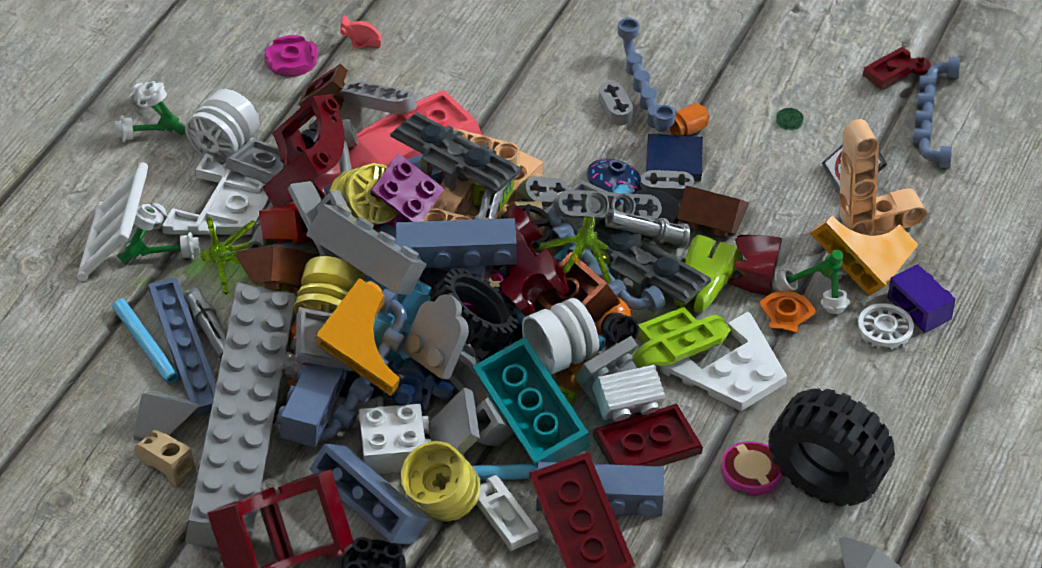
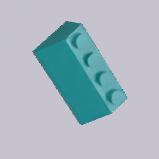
[472,337,590,466]

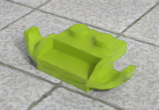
[632,307,732,368]

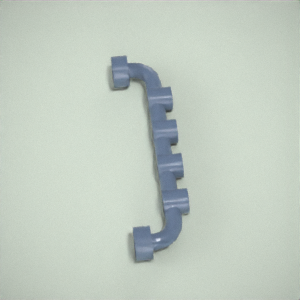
[618,18,675,132]
[913,57,960,169]
[548,197,665,312]
[318,288,407,442]

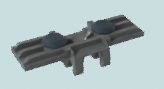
[390,112,522,194]
[579,220,711,304]

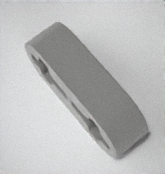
[599,82,633,125]
[640,170,694,199]
[518,176,569,206]

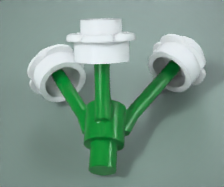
[115,81,186,143]
[116,203,200,264]
[772,250,850,314]

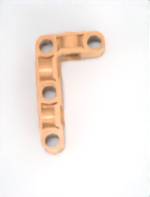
[839,119,927,236]

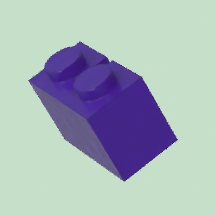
[887,264,956,333]

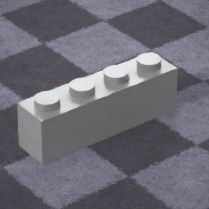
[306,203,426,295]

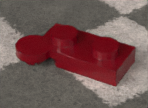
[863,46,931,89]

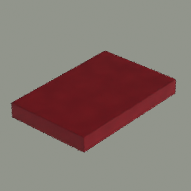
[593,404,703,467]

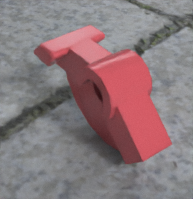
[340,15,382,48]

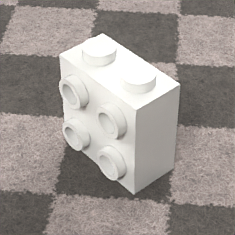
[359,404,431,475]

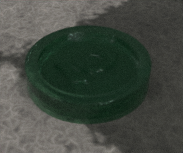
[776,108,804,130]

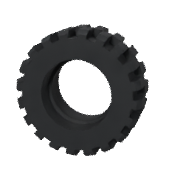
[768,388,895,506]

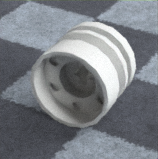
[185,89,260,163]
[522,298,599,375]

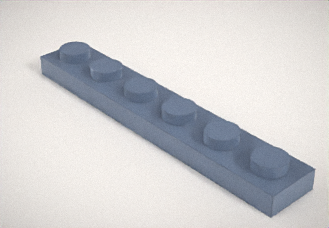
[148,277,216,417]

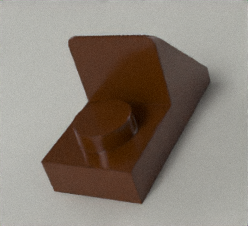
[298,64,348,112]

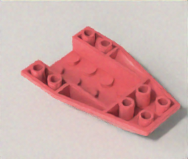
[312,90,482,198]

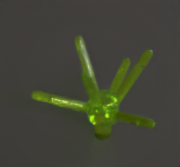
[539,216,611,283]
[200,217,255,294]

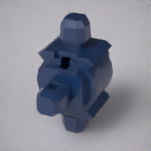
[384,354,455,410]

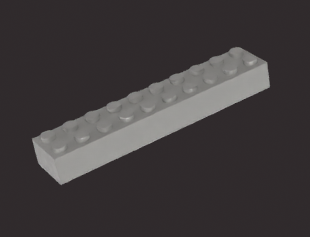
[185,283,296,549]

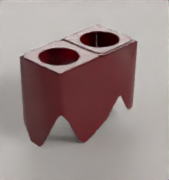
[727,234,782,296]

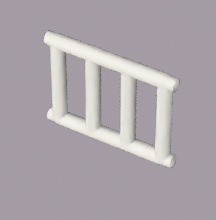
[77,162,148,281]

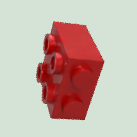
[259,203,310,244]

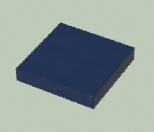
[646,134,703,181]

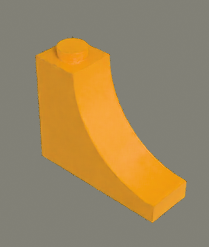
[810,216,918,296]
[316,278,400,396]

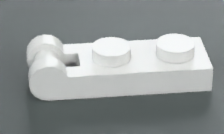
[476,475,539,551]

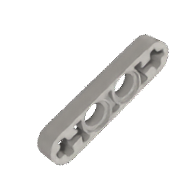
[341,81,417,114]
[553,190,662,220]

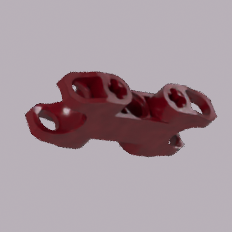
[493,202,569,316]

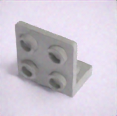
[575,336,638,424]

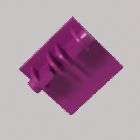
[371,153,444,222]

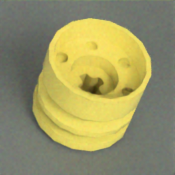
[329,163,398,226]
[293,256,366,316]
[401,441,481,522]

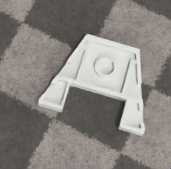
[162,153,270,235]
[660,312,787,411]

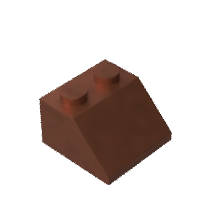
[677,185,749,237]
[236,245,319,296]
[536,252,619,322]

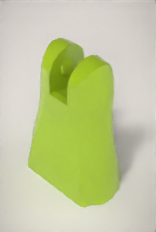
[674,235,744,313]

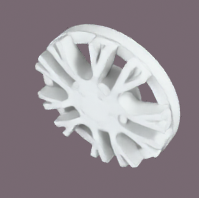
[858,304,914,350]

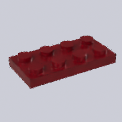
[529,452,635,568]

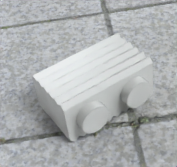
[592,365,666,421]

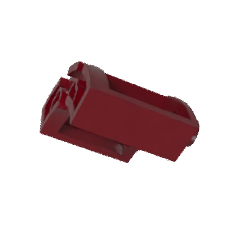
[263,94,345,207]
[207,469,354,568]

